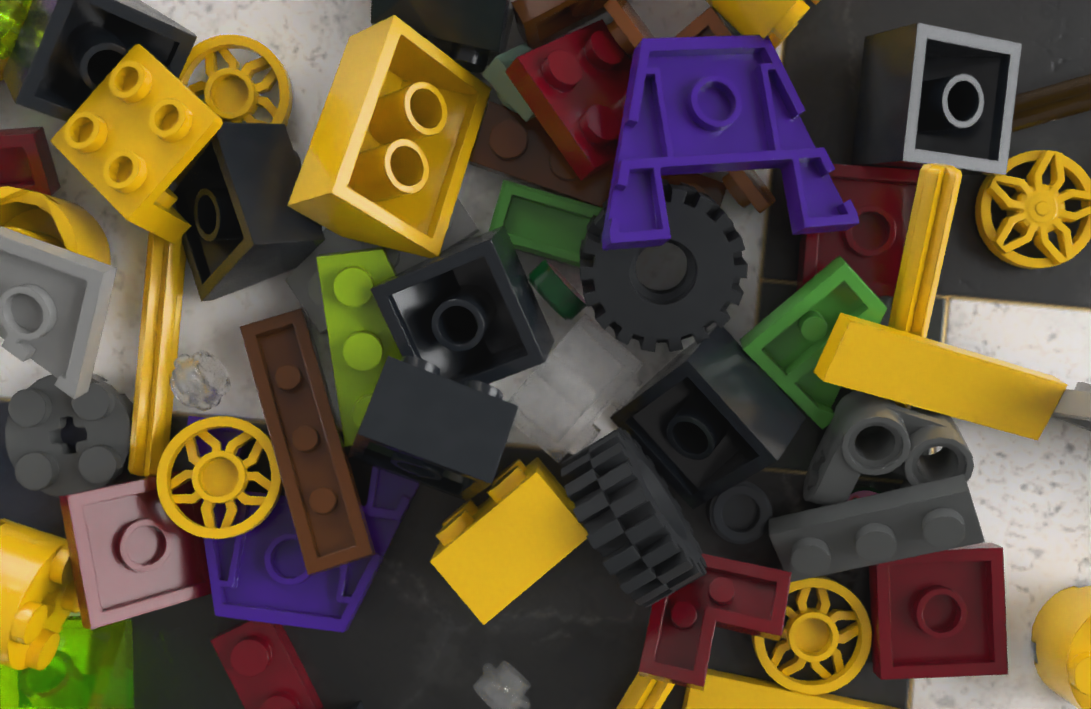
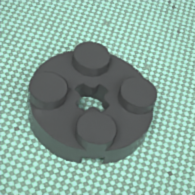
[5,374,133,498]

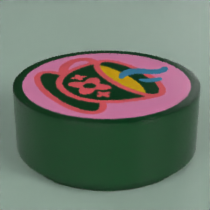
[528,259,587,320]

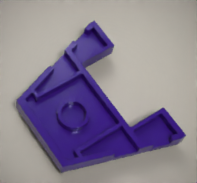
[601,35,859,251]
[187,416,420,633]

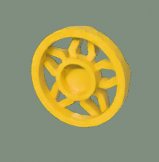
[178,35,293,127]
[975,150,1091,269]
[156,416,283,539]
[752,576,872,695]

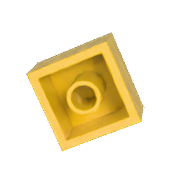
[430,457,589,625]

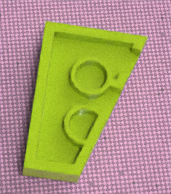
[316,247,402,446]

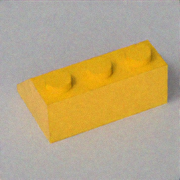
[287,15,491,258]

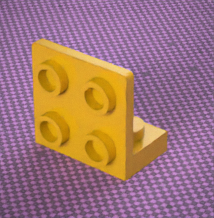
[50,44,223,245]

